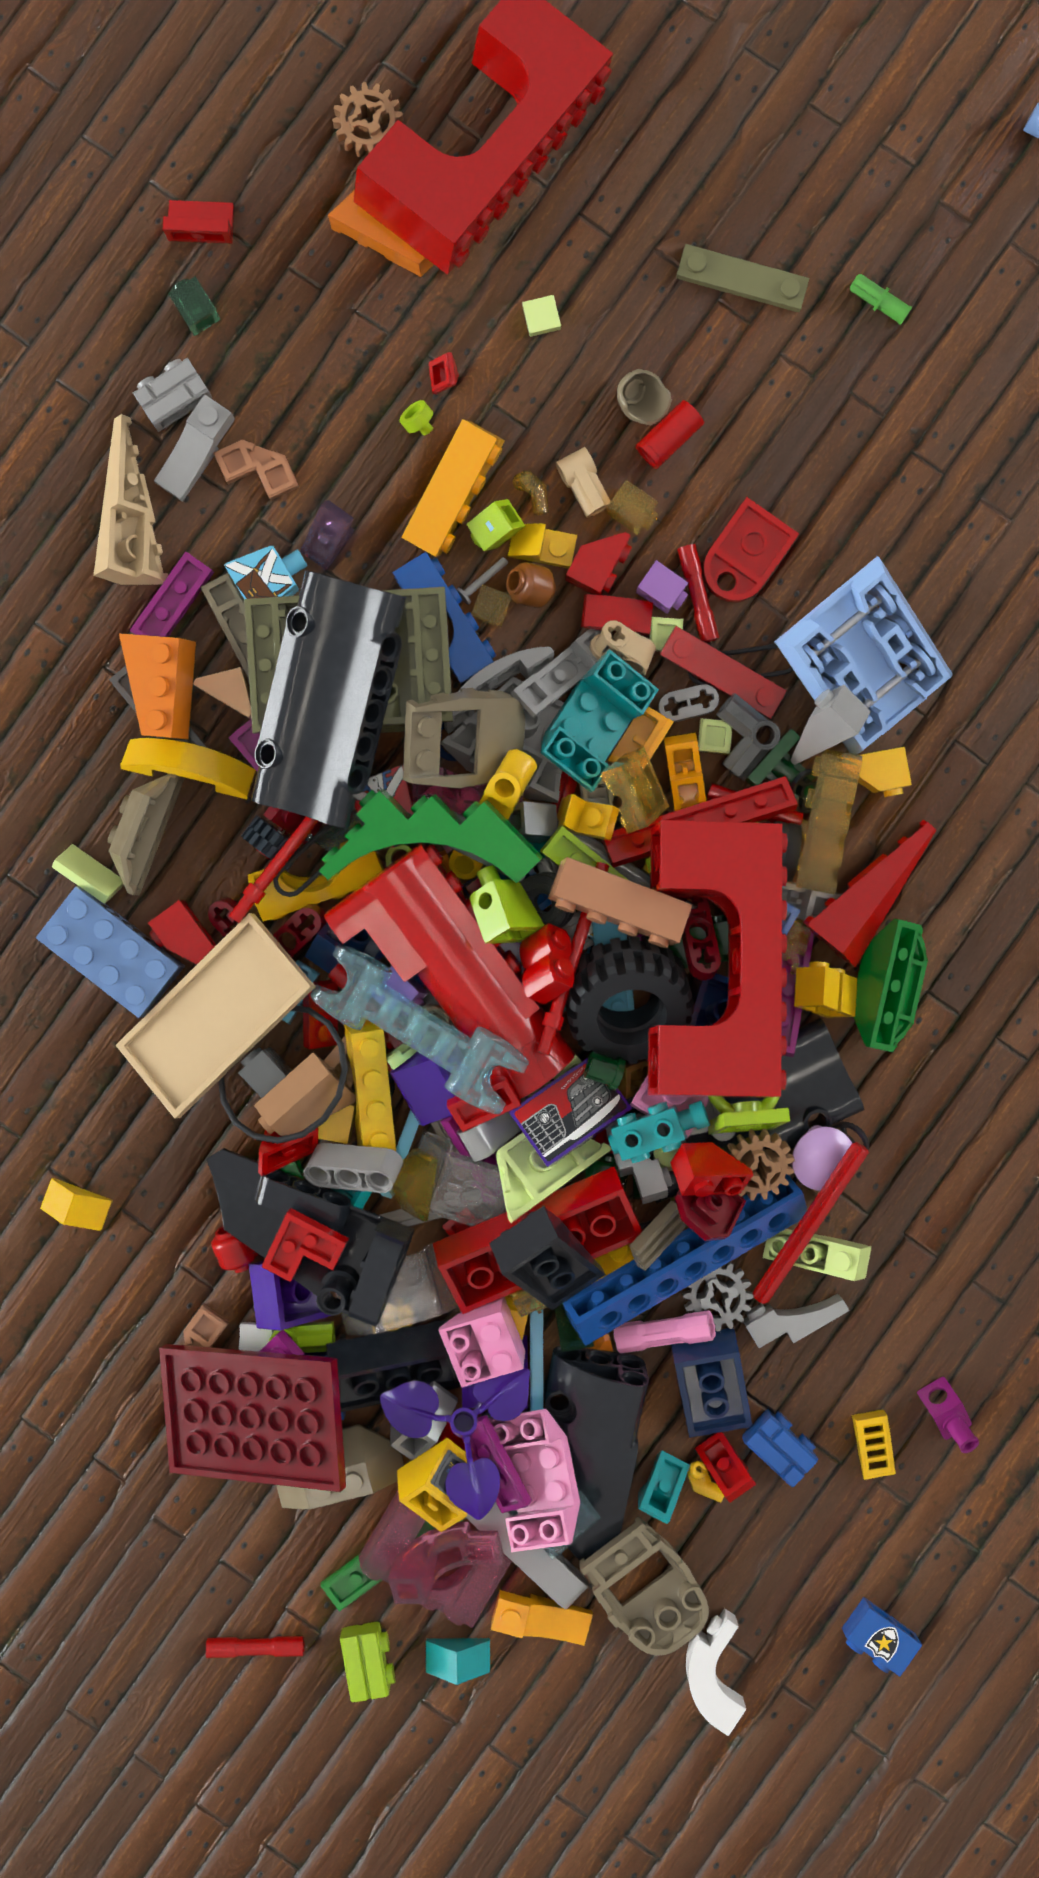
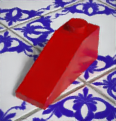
[148,900,217,964]

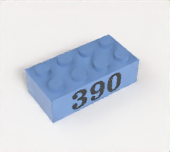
[36,886,185,1018]

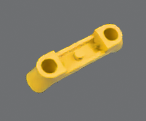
[449,749,537,879]

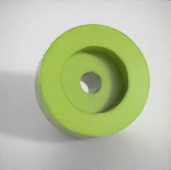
[399,400,433,436]

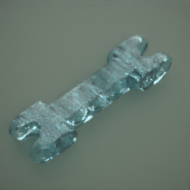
[310,945,529,1114]

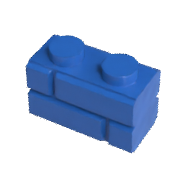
[742,1409,818,1487]

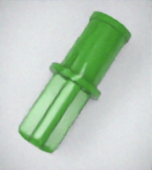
[850,274,912,325]

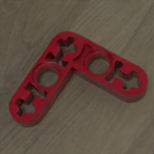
[671,896,721,980]
[208,897,326,958]

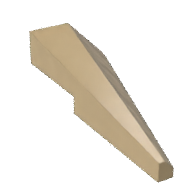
[94,414,168,585]

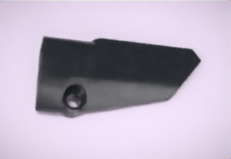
[206,1148,414,1327]
[544,1346,649,1561]

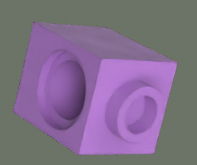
[636,560,688,614]

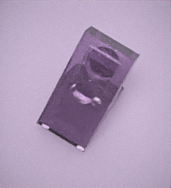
[300,499,354,570]

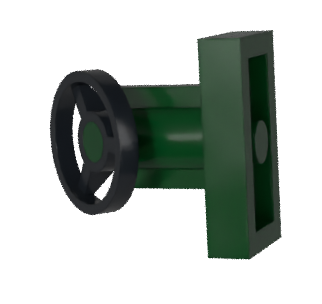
[745,729,830,813]

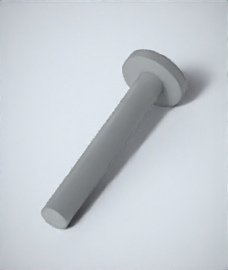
[456,557,508,605]

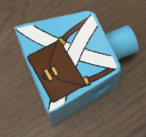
[224,546,308,599]

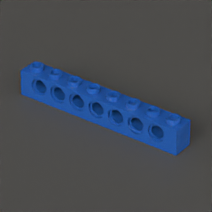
[562,1174,807,1346]

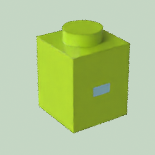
[466,499,525,551]

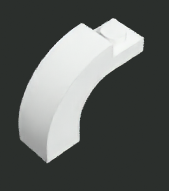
[686,1608,746,1736]

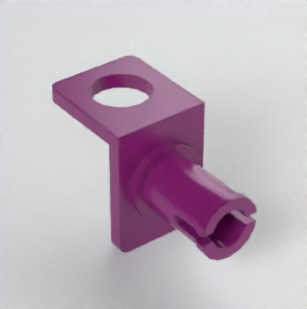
[917,1377,979,1453]

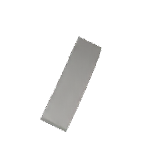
[511,629,608,717]
[444,647,554,734]

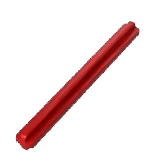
[752,1142,869,1304]

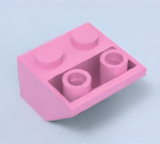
[439,1297,525,1388]

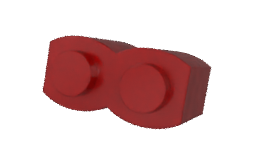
[520,923,574,1004]

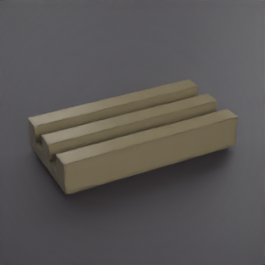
[629,1201,687,1271]

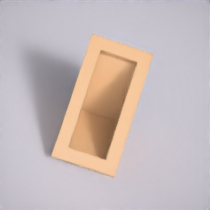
[193,667,252,719]

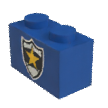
[842,1597,922,1677]

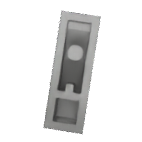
[790,685,871,765]

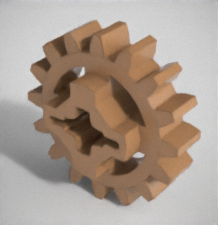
[332,82,404,157]
[727,1129,795,1200]

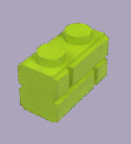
[340,1621,395,1703]

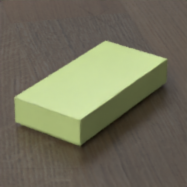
[52,844,123,904]

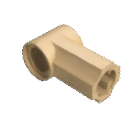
[555,447,611,518]

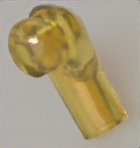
[513,471,549,515]

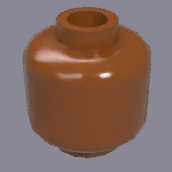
[506,562,556,608]

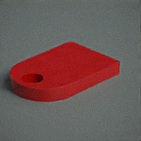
[703,497,799,602]

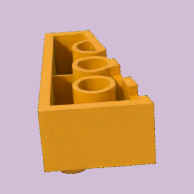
[401,419,505,557]

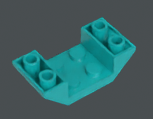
[540,649,659,793]

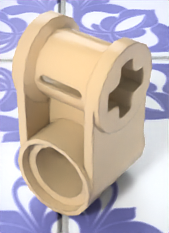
[590,621,656,677]

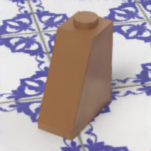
[254,1052,356,1136]

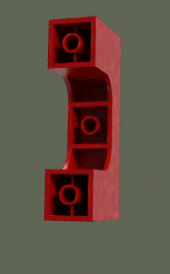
[353,0,613,275]
[648,820,788,1098]

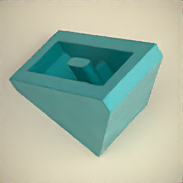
[426,1638,490,1685]

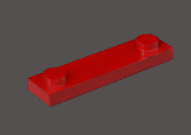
[659,626,787,719]

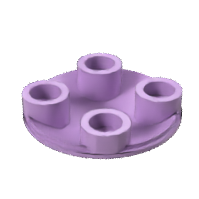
[790,1125,852,1191]

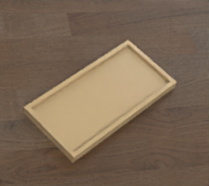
[116,913,316,1119]

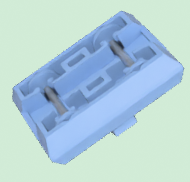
[774,556,953,756]

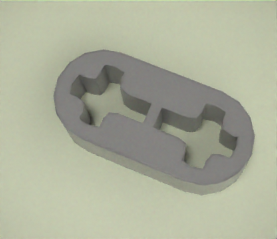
[658,684,719,722]

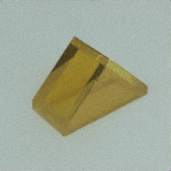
[389,1148,438,1221]

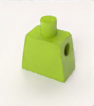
[469,865,544,944]

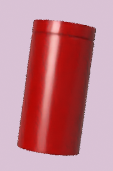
[635,400,704,469]

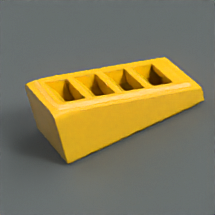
[852,1410,896,1480]

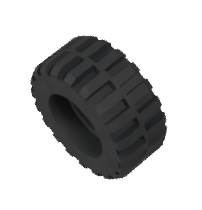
[565,936,694,1064]

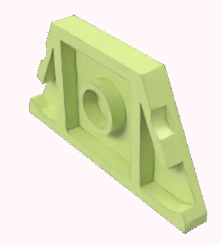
[496,1132,612,1223]

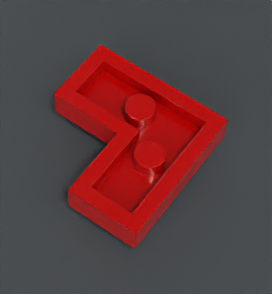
[261,1208,349,1282]

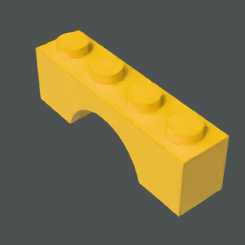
[248,841,383,922]
[344,1019,396,1151]

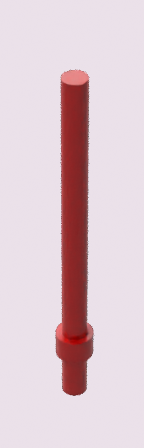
[229,817,319,923]
[536,862,610,1056]

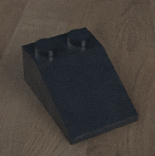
[489,1206,606,1310]

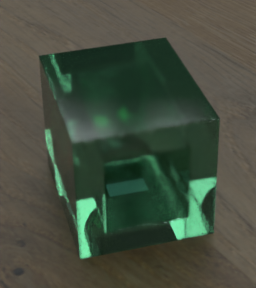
[168,276,221,336]

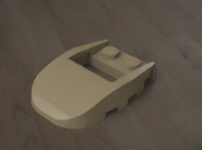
[403,688,525,788]
[579,1516,709,1655]

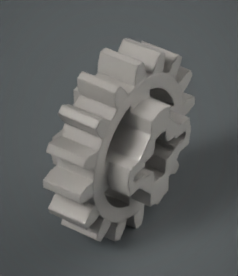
[682,1262,753,1331]

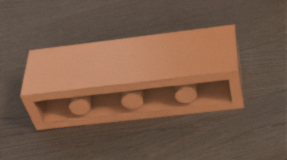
[548,857,692,948]

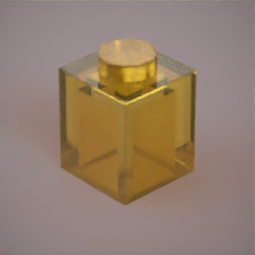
[606,480,659,535]

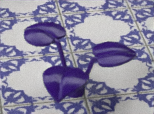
[380,1367,530,1520]

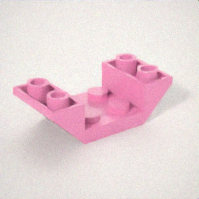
[489,1409,580,1552]

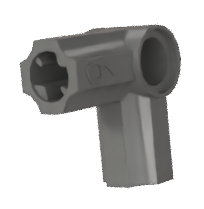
[717,693,781,781]

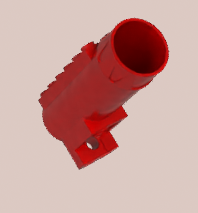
[324,843,575,1099]

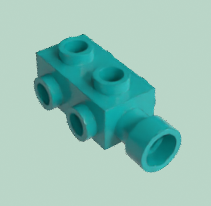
[608,1100,710,1163]

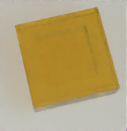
[471,584,512,628]

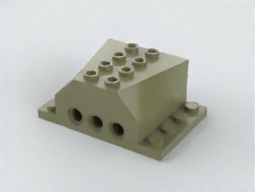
[244,587,453,734]

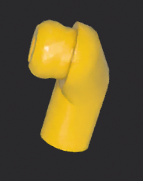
[687,1461,724,1503]

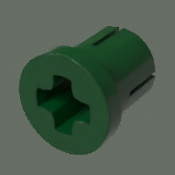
[584,1052,626,1090]

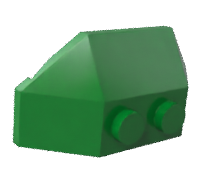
[853,918,928,1052]

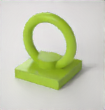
[708,1096,790,1134]

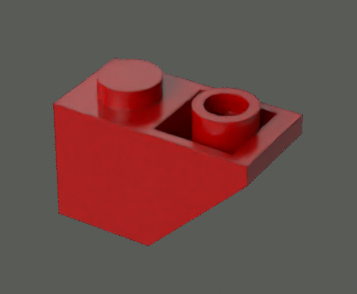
[565,532,632,595]
[670,1142,754,1197]

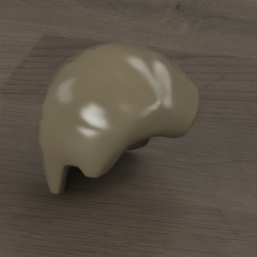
[617,369,672,426]

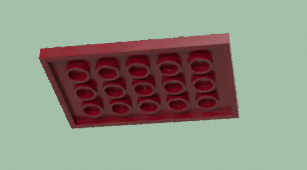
[159,1344,346,1492]

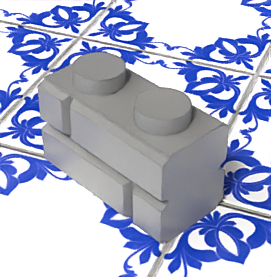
[133,358,212,432]

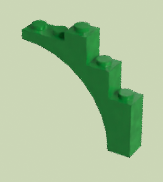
[319,789,543,883]

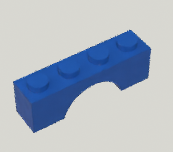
[393,552,496,687]

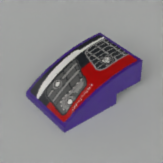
[509,1059,633,1167]

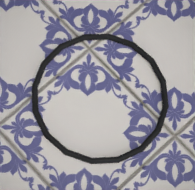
[218,1005,348,1144]

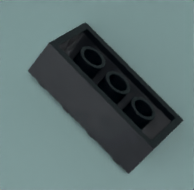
[326,1320,460,1412]

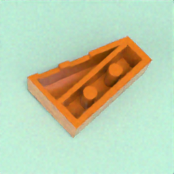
[328,190,434,277]
[119,633,196,740]

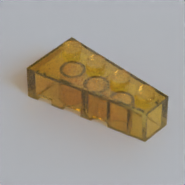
[796,749,862,895]

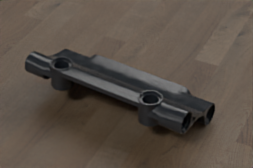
[251,570,406,828]
[623,1018,865,1204]

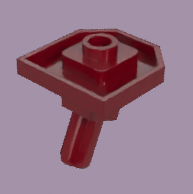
[675,1189,746,1241]

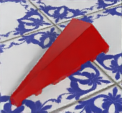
[803,820,936,967]

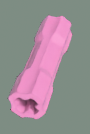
[614,1310,716,1354]

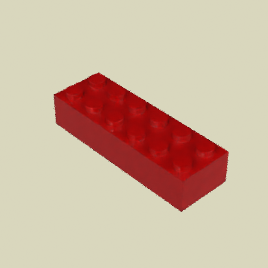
[433,1166,642,1314]

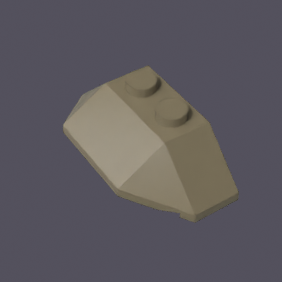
[108,774,185,896]
[276,1424,404,1510]

